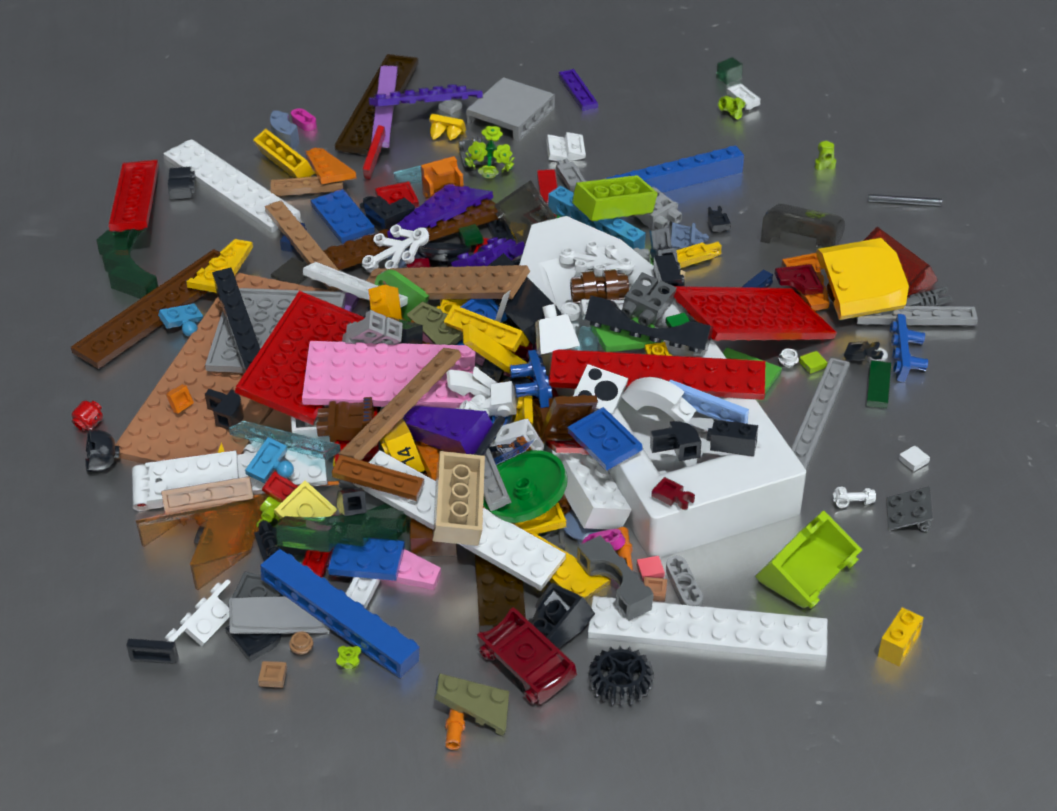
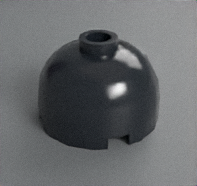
[85,429,119,472]

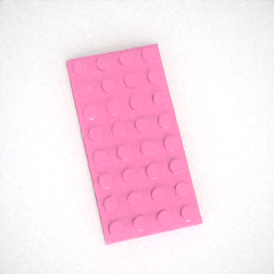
[302,341,475,409]

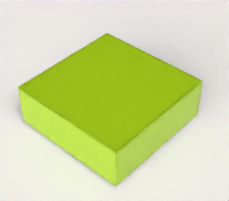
[799,351,828,374]

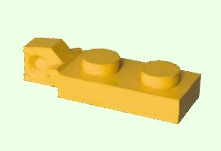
[676,242,722,268]

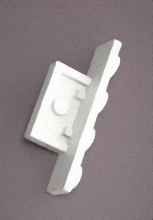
[164,579,231,647]

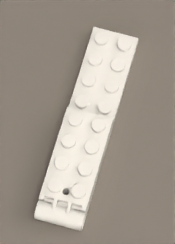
[132,443,328,511]

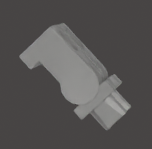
[630,187,682,230]
[342,310,403,345]

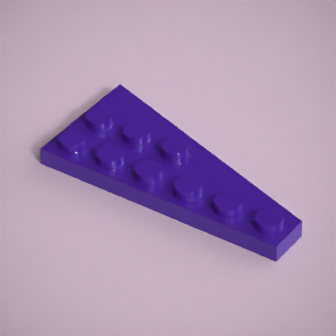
[369,84,483,106]
[387,184,493,241]

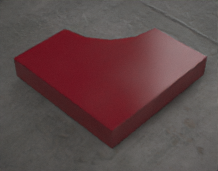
[774,264,824,295]

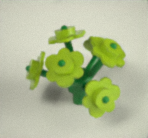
[464,126,515,178]

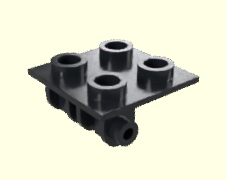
[254,520,307,561]

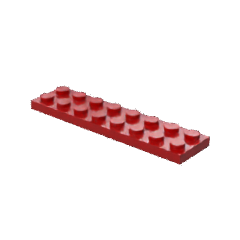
[108,160,159,232]

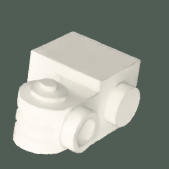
[471,381,517,417]

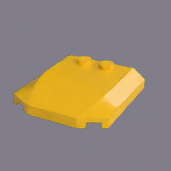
[816,238,909,320]

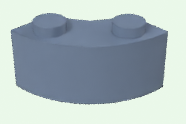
[270,111,299,150]

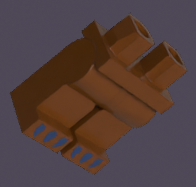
[316,397,374,442]

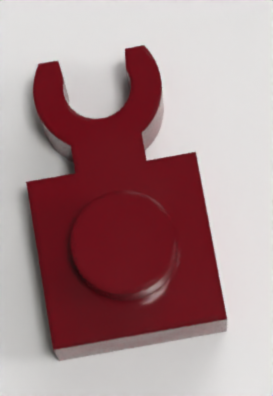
[652,477,695,510]

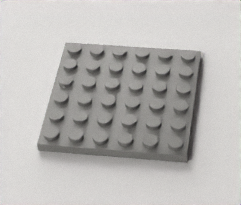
[205,288,346,373]

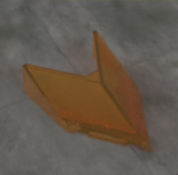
[136,493,269,590]

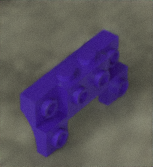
[451,237,525,267]

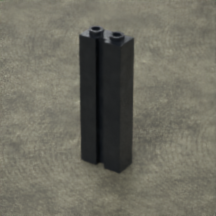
[488,253,562,344]

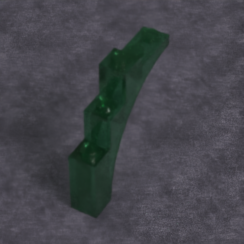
[96,228,159,299]
[276,503,408,552]

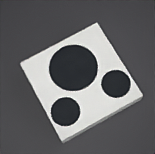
[573,364,628,415]

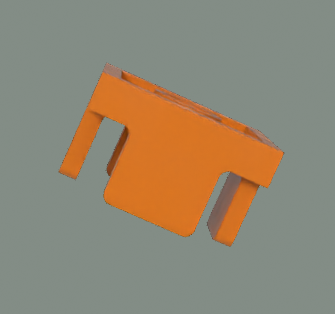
[421,156,464,198]

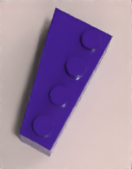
[402,406,493,455]

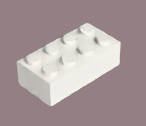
[557,453,632,529]

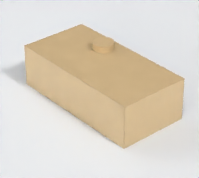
[433,451,485,546]

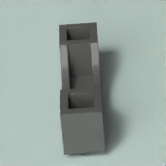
[577,535,654,621]

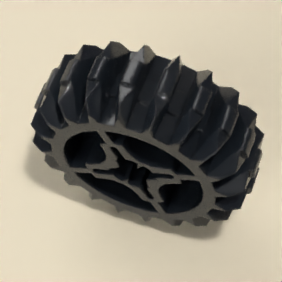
[588,645,654,707]

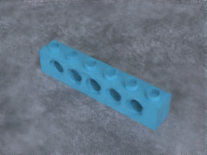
[548,186,646,249]

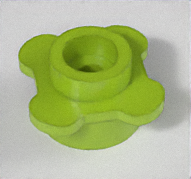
[336,646,361,669]

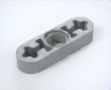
[666,556,703,607]

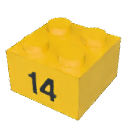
[379,419,425,472]

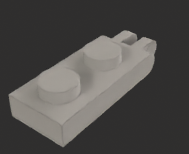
[556,159,586,192]

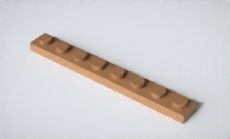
[265,200,341,292]
[339,348,461,460]

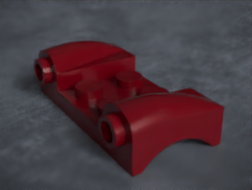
[477,607,577,705]

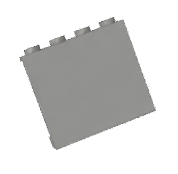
[466,77,555,141]

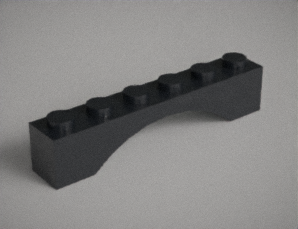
[584,295,714,354]

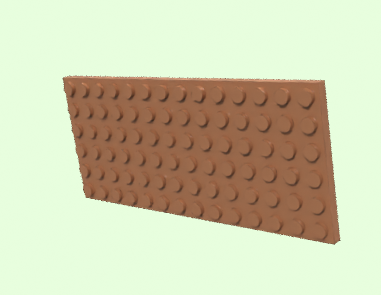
[115,273,332,464]

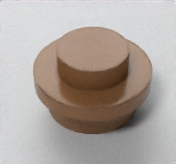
[289,631,313,654]

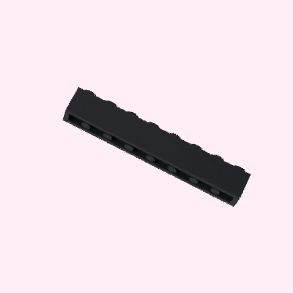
[212,267,260,373]

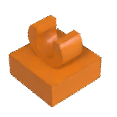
[166,384,194,414]

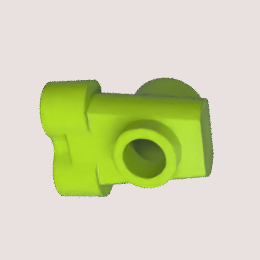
[718,96,745,119]
[814,141,836,170]
[256,496,281,528]

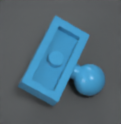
[158,304,203,337]
[245,437,294,484]

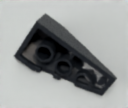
[528,583,595,648]

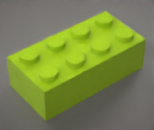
[572,175,658,221]

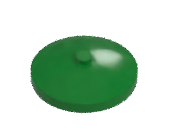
[483,450,568,523]

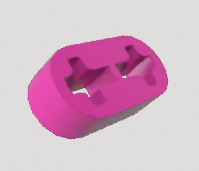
[291,108,317,131]
[582,529,625,551]

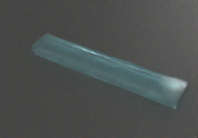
[229,421,341,460]

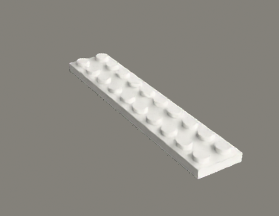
[163,139,300,233]
[354,451,566,591]
[588,596,827,661]

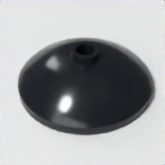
[417,242,471,266]

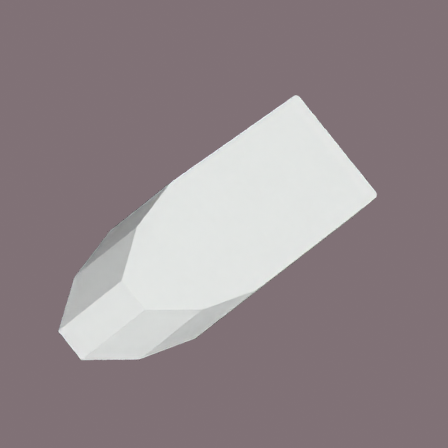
[519,216,806,558]

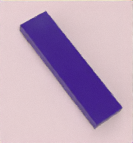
[559,69,598,111]

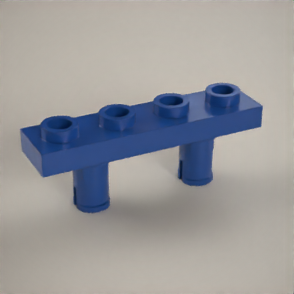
[890,314,928,382]
[510,350,552,408]

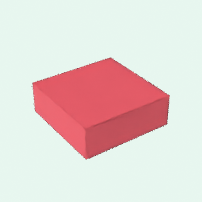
[637,556,665,581]

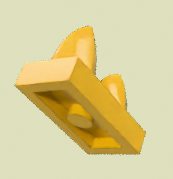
[429,114,466,141]

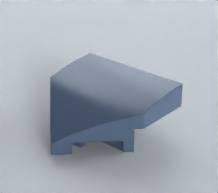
[670,223,709,250]

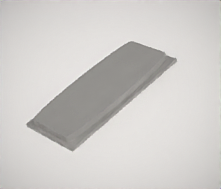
[229,597,329,634]

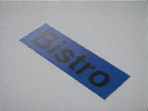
[494,439,536,465]

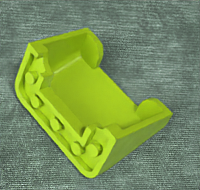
[754,510,862,609]

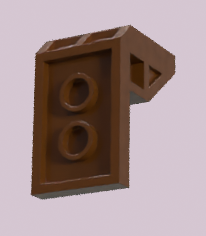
[532,395,598,442]

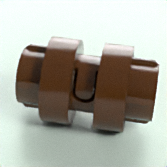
[570,269,629,304]

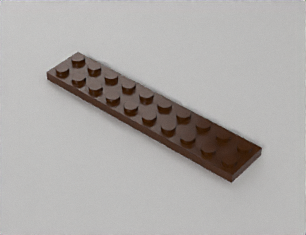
[323,198,505,270]
[71,249,241,369]

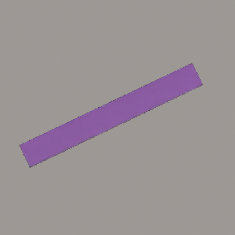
[372,66,397,148]

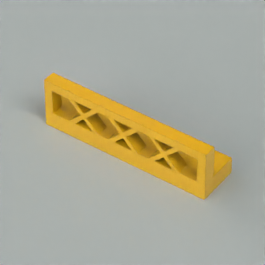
[444,305,529,352]

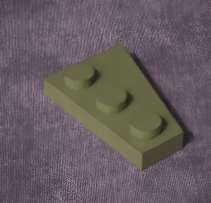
[407,302,463,345]
[434,673,509,737]

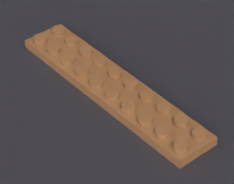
[359,265,530,300]

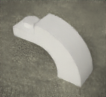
[621,377,696,423]

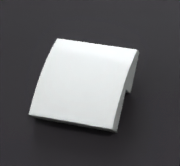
[546,132,586,161]

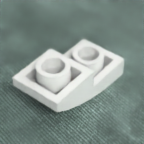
[446,370,491,399]

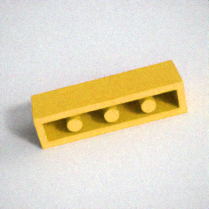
[253,128,314,178]

